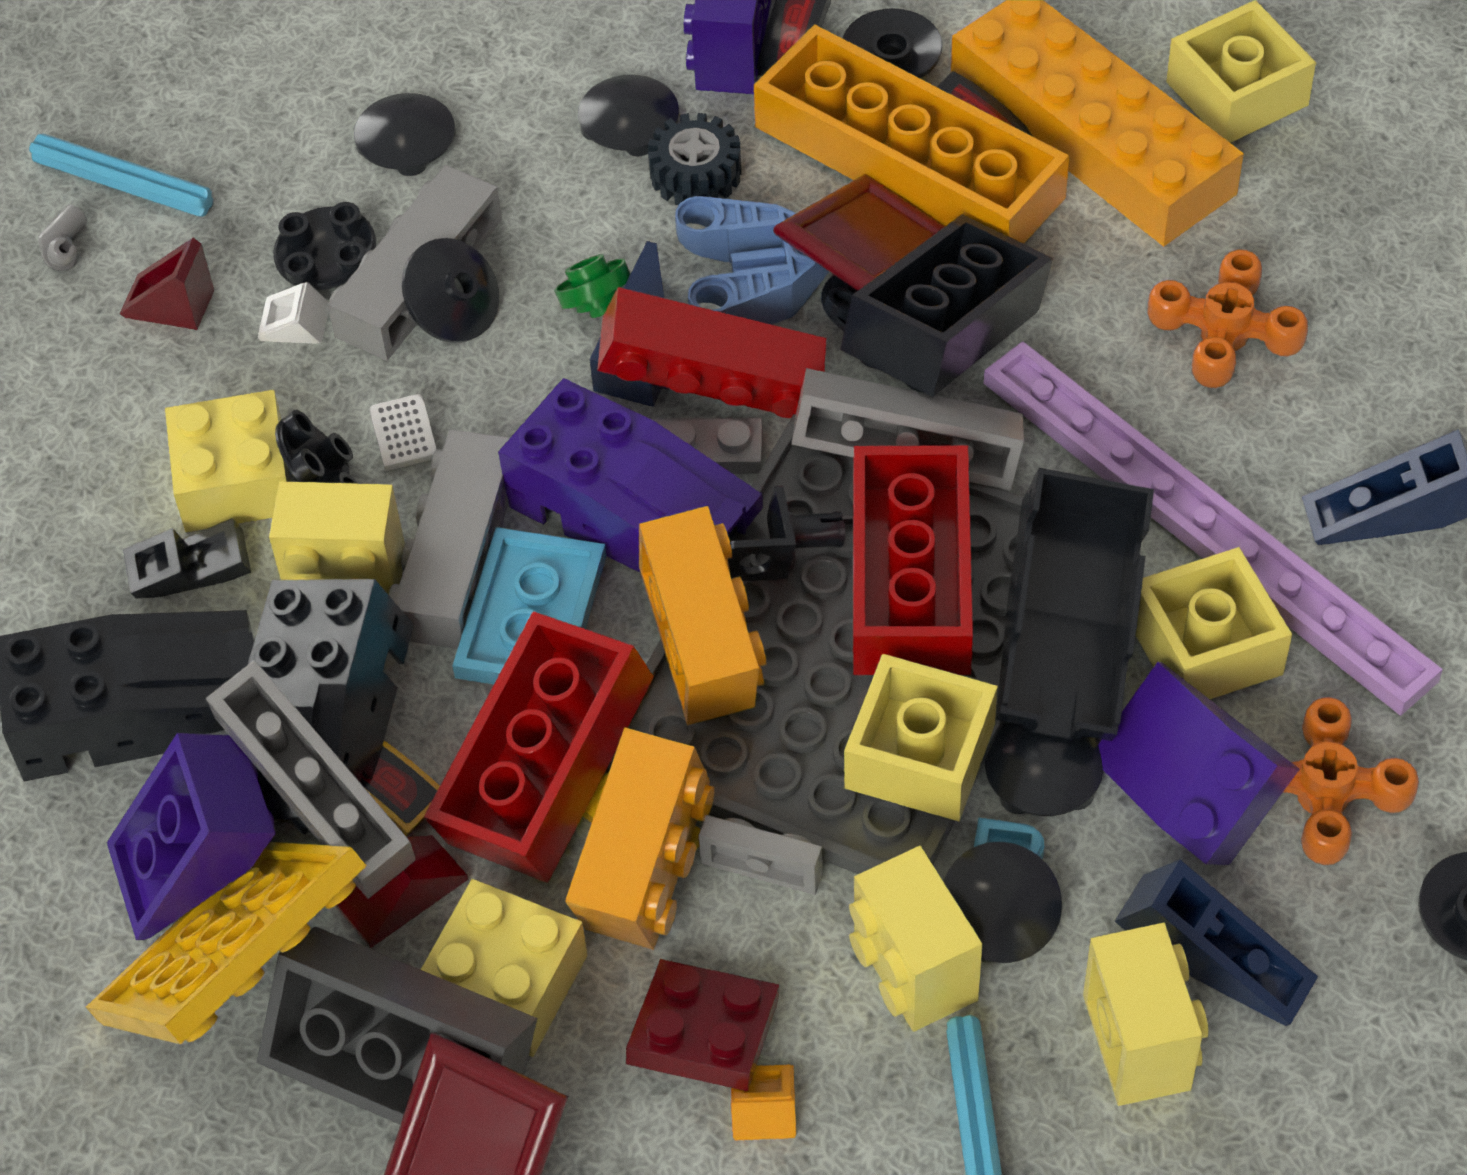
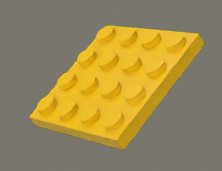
[86,842,367,1044]

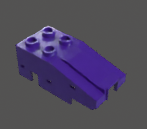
[498,378,763,573]

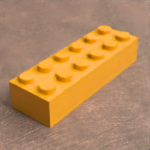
[951,0,1244,247]
[754,24,1069,244]

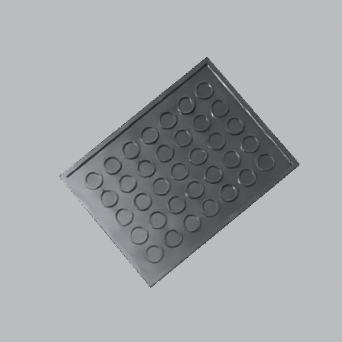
[605,414,1024,874]

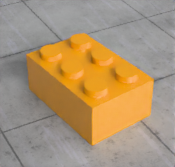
[639,506,766,726]
[565,727,715,950]

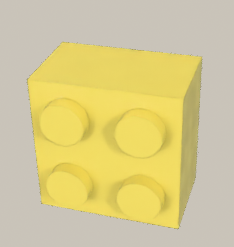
[1166,0,1316,143]
[165,390,291,532]
[269,481,405,595]
[1136,547,1292,699]
[844,654,998,822]
[849,846,982,1032]
[420,879,588,1057]
[1083,923,1208,1106]

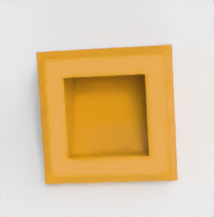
[731,1064,796,1140]

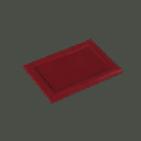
[773,174,945,290]
[384,1033,569,1175]

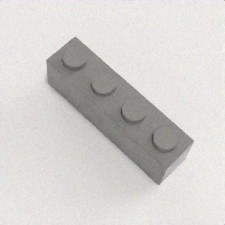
[328,165,502,361]
[791,368,1024,491]
[389,429,510,649]
[206,660,416,899]

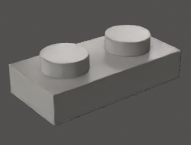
[653,418,763,474]
[699,815,823,895]

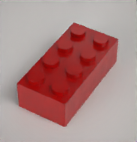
[853,445,973,675]
[424,611,654,883]

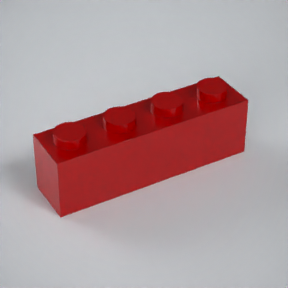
[597,287,826,418]

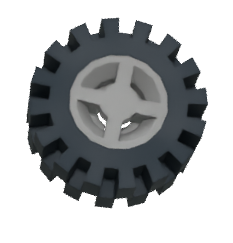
[648,113,742,206]

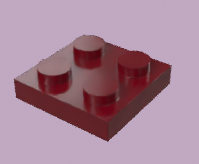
[626,959,780,1091]

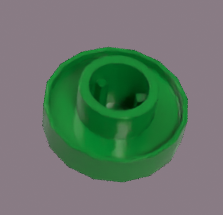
[554,254,631,318]

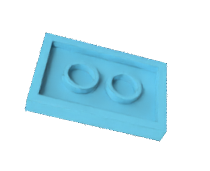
[452,527,606,685]

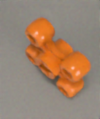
[1147,249,1308,388]
[1283,697,1419,865]

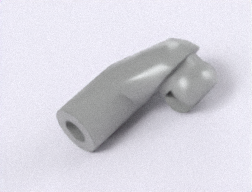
[38,205,87,271]

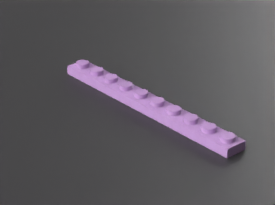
[984,341,1443,716]

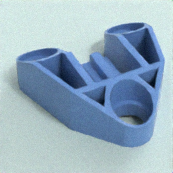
[675,196,829,325]

